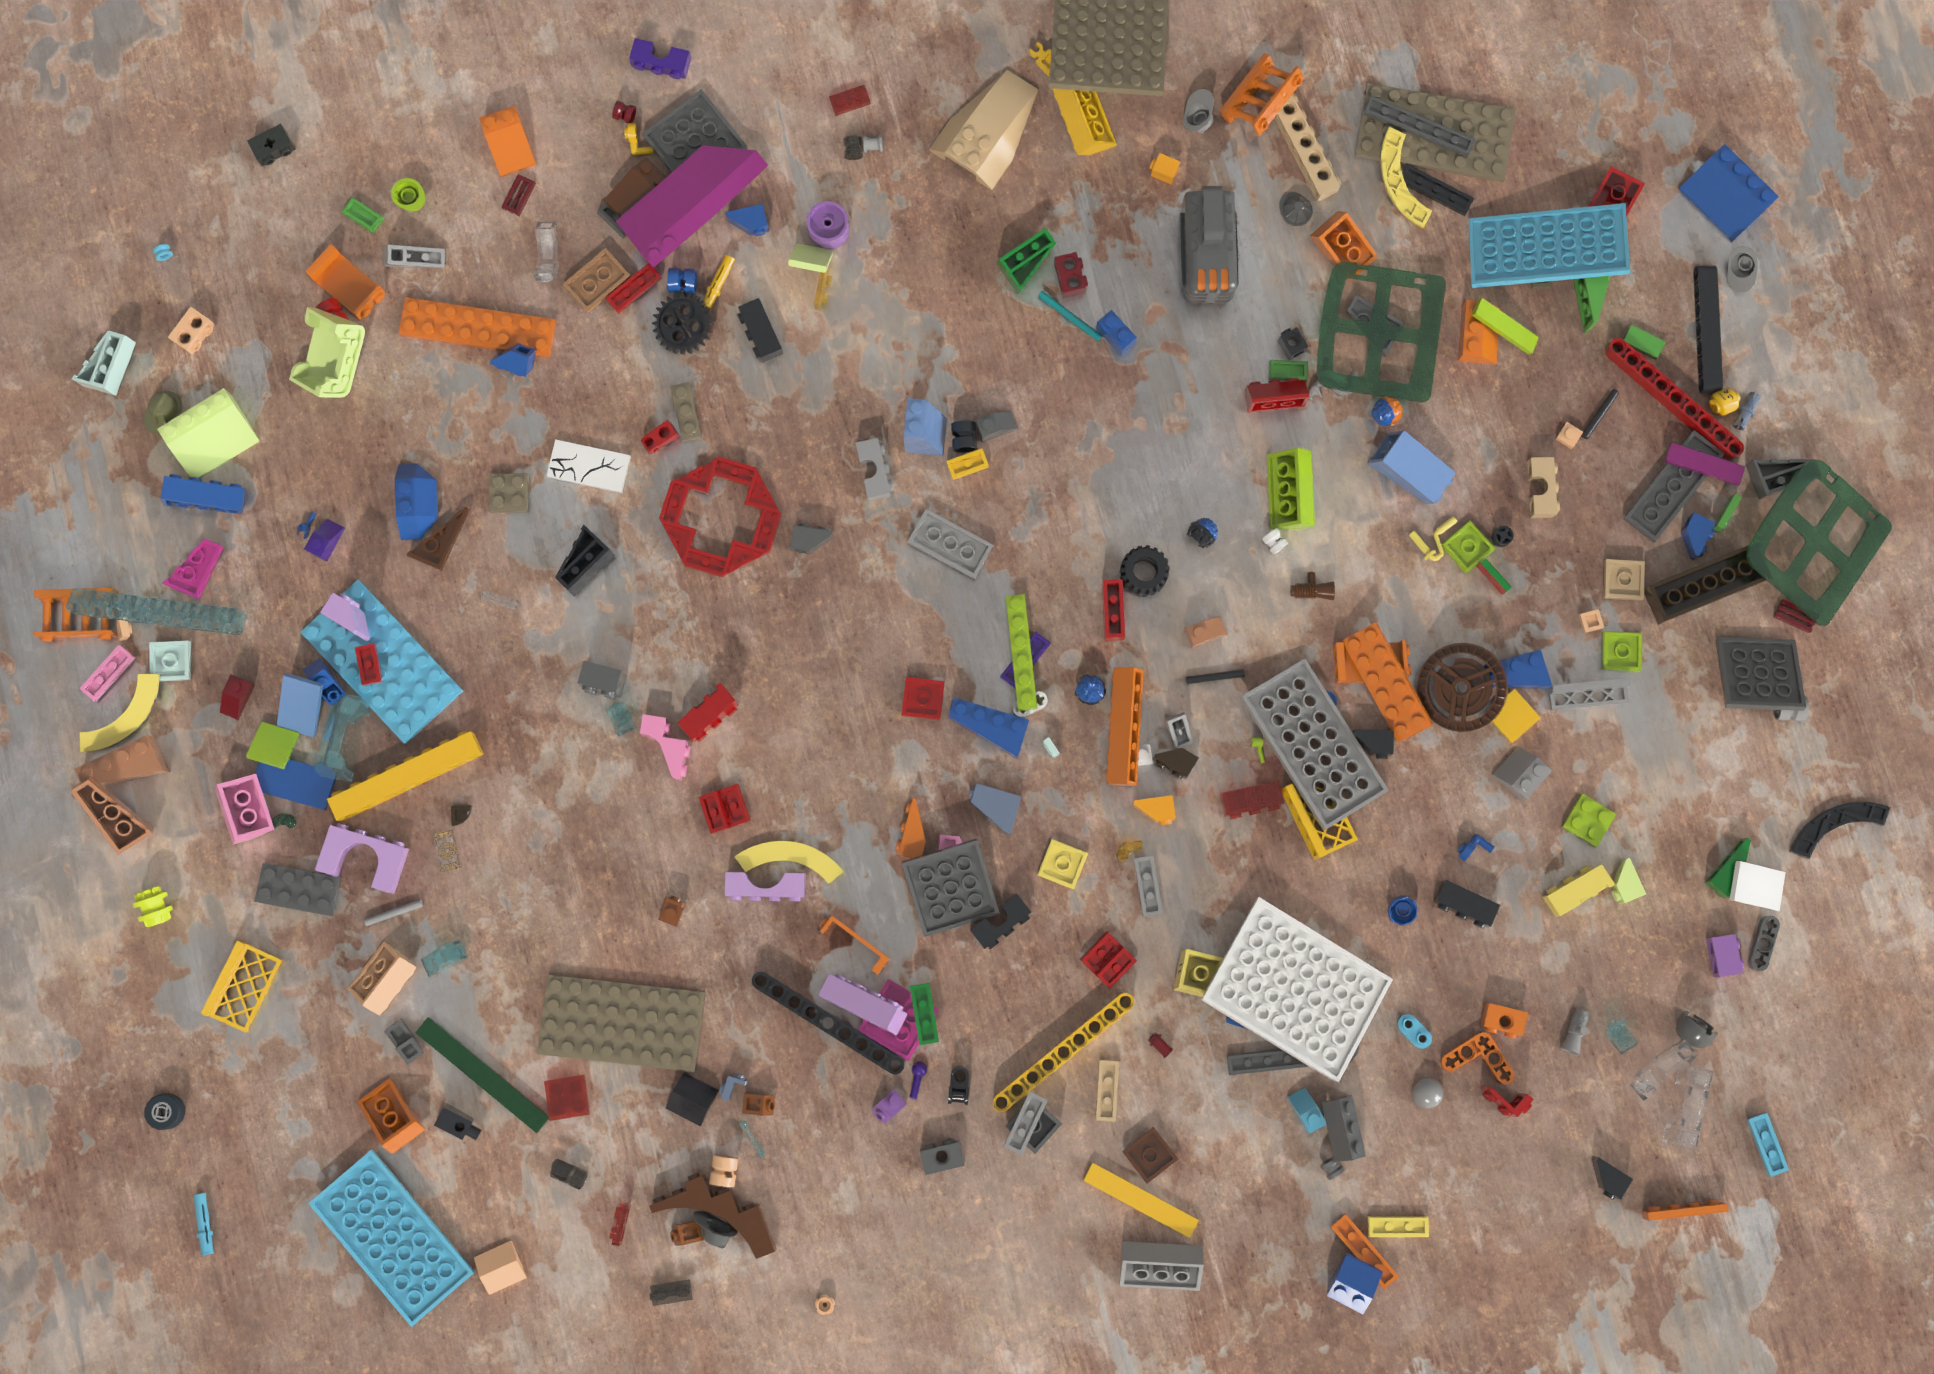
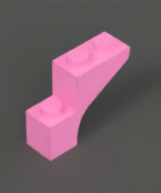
[640,714,690,781]

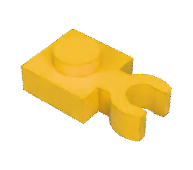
[1029,42,1051,77]

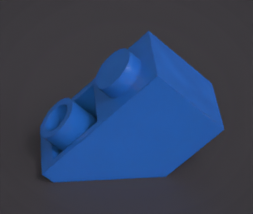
[490,343,536,377]
[1681,512,1715,560]
[303,658,346,706]

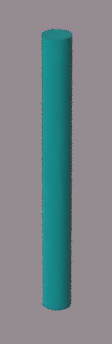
[1038,291,1103,342]

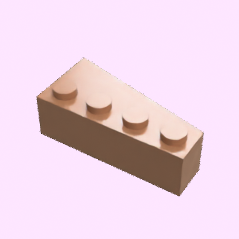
[74,735,170,786]
[71,776,154,855]

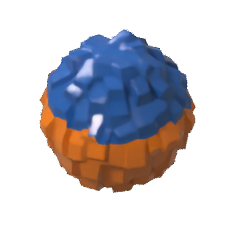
[1372,396,1403,427]

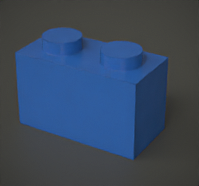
[1096,310,1137,356]

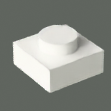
[1138,744,1153,766]

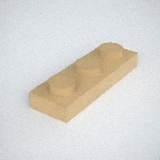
[1096,1060,1119,1122]

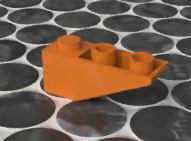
[895,798,926,859]

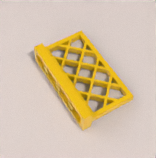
[1280,774,1358,860]
[201,940,283,1033]

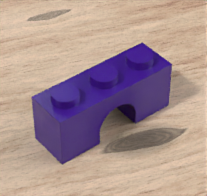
[629,38,691,79]

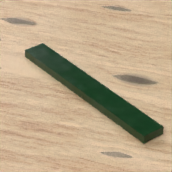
[415,1017,550,1133]

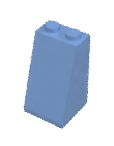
[904,398,947,456]
[1367,430,1456,504]

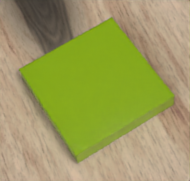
[1441,520,1496,574]
[1601,631,1642,672]
[246,721,299,769]

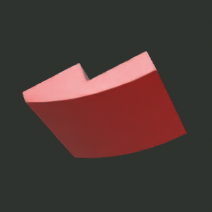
[698,784,751,834]
[1079,931,1137,989]

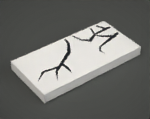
[547,439,631,493]

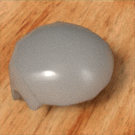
[1411,1077,1444,1109]

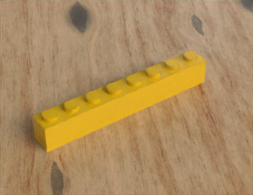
[327,730,484,822]

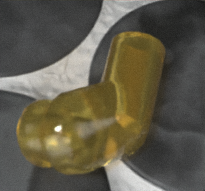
[1116,840,1142,862]

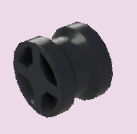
[1491,526,1514,548]

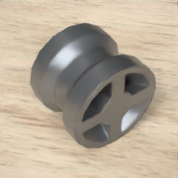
[1320,1156,1345,1180]

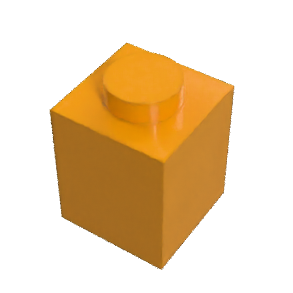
[1150,153,1180,185]

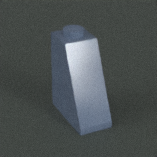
[968,783,1022,835]

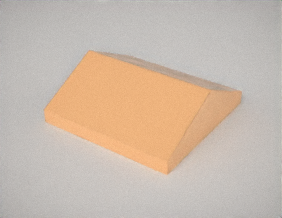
[474,1240,527,1295]

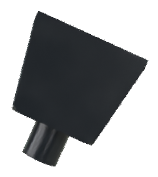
[434,1103,482,1140]

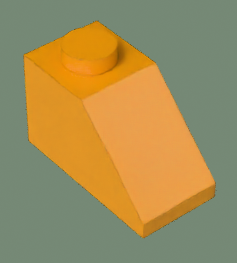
[1132,795,1176,825]

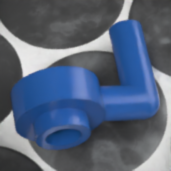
[1457,834,1495,861]

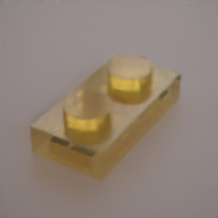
[814,269,832,311]

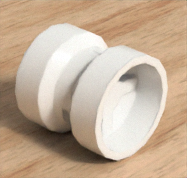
[1262,528,1289,555]

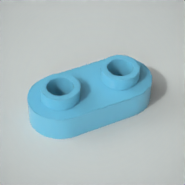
[1397,1014,1432,1049]

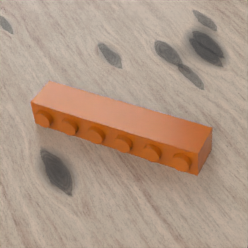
[1106,667,1144,786]

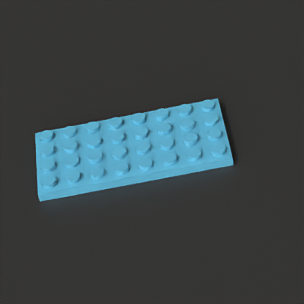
[1469,203,1630,288]
[300,580,463,744]
[308,1149,475,1327]

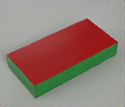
[1476,559,1512,595]

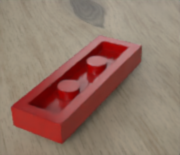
[605,263,662,314]

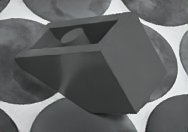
[976,411,1018,443]

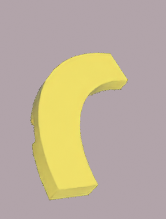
[1381,126,1432,229]
[80,674,160,752]
[734,841,844,884]

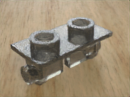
[650,1279,693,1306]

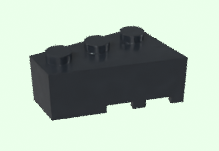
[555,524,615,597]

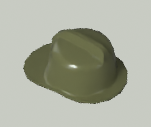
[144,391,181,435]

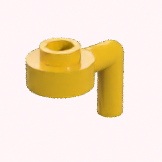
[624,123,654,156]

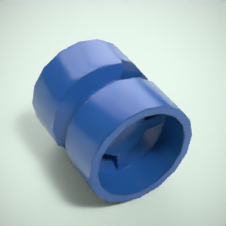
[667,268,697,294]

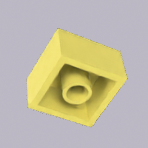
[1173,949,1223,997]

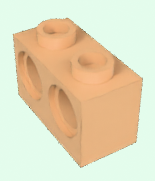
[168,307,215,355]

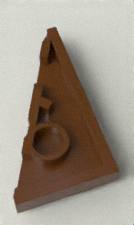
[407,507,470,571]

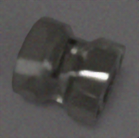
[843,135,863,160]

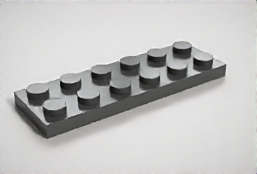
[1623,430,1725,543]

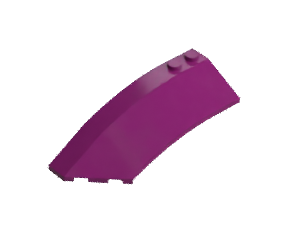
[616,145,768,268]

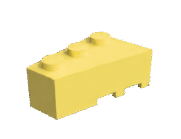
[1543,864,1615,917]

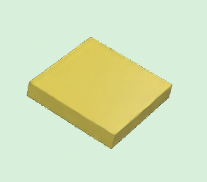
[1037,839,1088,890]

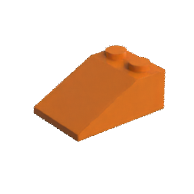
[479,106,536,177]
[1310,211,1378,281]
[357,1078,425,1154]

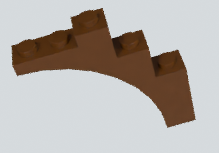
[649,1172,776,1259]

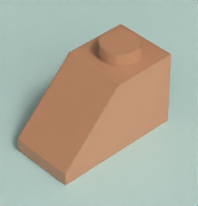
[1184,617,1227,649]

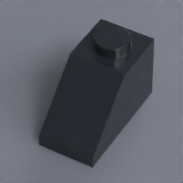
[1352,729,1394,759]
[1592,1156,1633,1200]

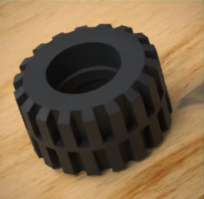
[1120,545,1170,597]

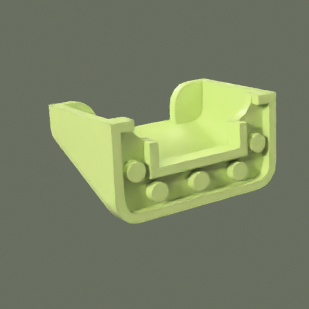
[289,307,365,397]

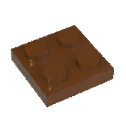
[1122,1127,1178,1184]

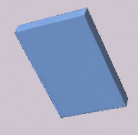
[277,673,323,737]

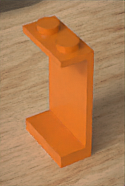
[305,244,386,321]
[1333,640,1411,684]
[820,916,890,975]

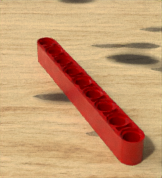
[1605,338,1744,460]

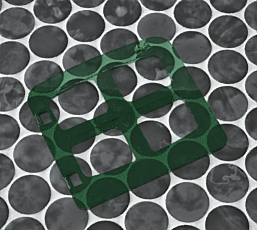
[1316,262,1446,403]
[1746,459,1892,626]

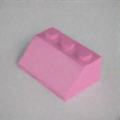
[215,774,274,845]

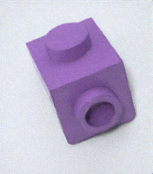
[872,1089,907,1124]

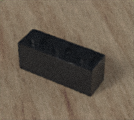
[737,298,783,363]
[1433,880,1501,929]

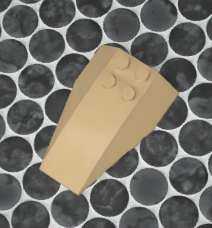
[929,70,1038,191]

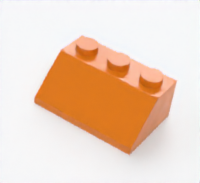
[1458,299,1500,365]

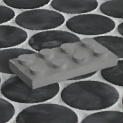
[907,509,994,579]

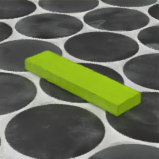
[1472,298,1539,355]

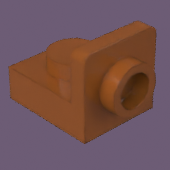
[658,895,685,927]
[742,1093,775,1116]
[670,1221,704,1246]

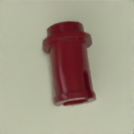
[1148,1032,1173,1058]

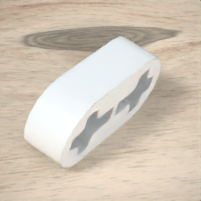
[1012,691,1048,718]

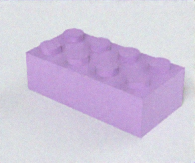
[818,974,907,1036]

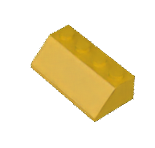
[1052,88,1117,155]

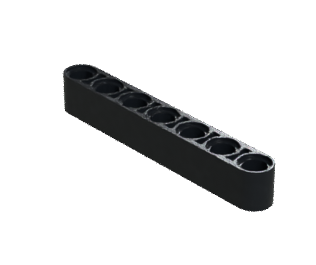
[1693,265,1723,394]

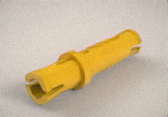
[703,255,736,311]

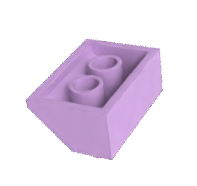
[320,593,370,642]

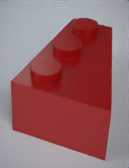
[677,683,739,742]

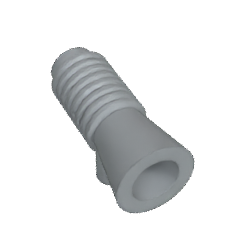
[1560,1008,1589,1055]

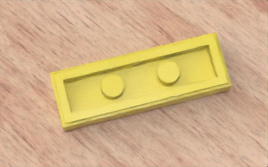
[1367,1216,1429,1237]

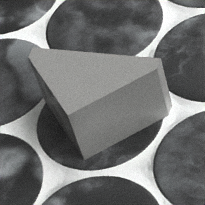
[1164,712,1193,749]

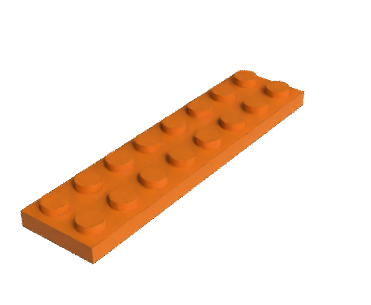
[398,297,557,358]

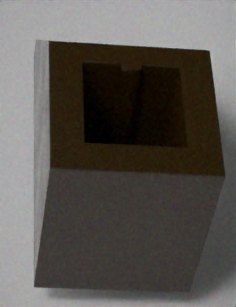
[1152,748,1199,780]

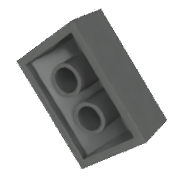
[1322,1095,1366,1162]

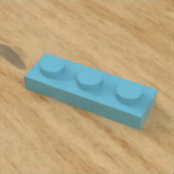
[1746,1112,1789,1177]

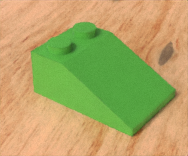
[1573,276,1610,333]

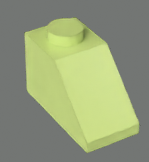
[1611,858,1646,904]

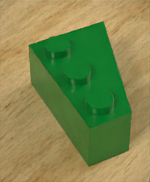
[996,228,1056,295]

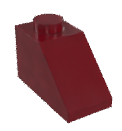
[220,674,255,720]

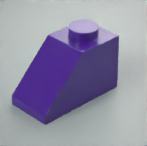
[304,519,345,562]

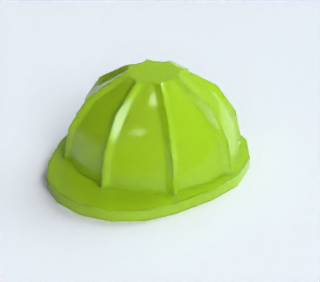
[391,178,426,212]

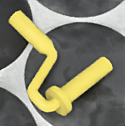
[1409,516,1457,561]

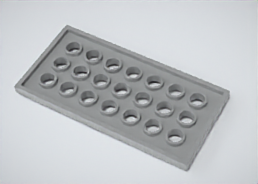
[1240,658,1389,831]

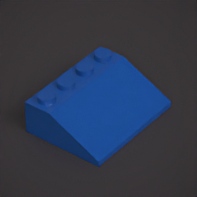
[1679,144,1779,242]

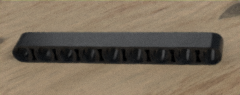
[752,972,905,1075]

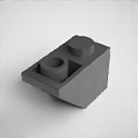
[790,523,833,554]

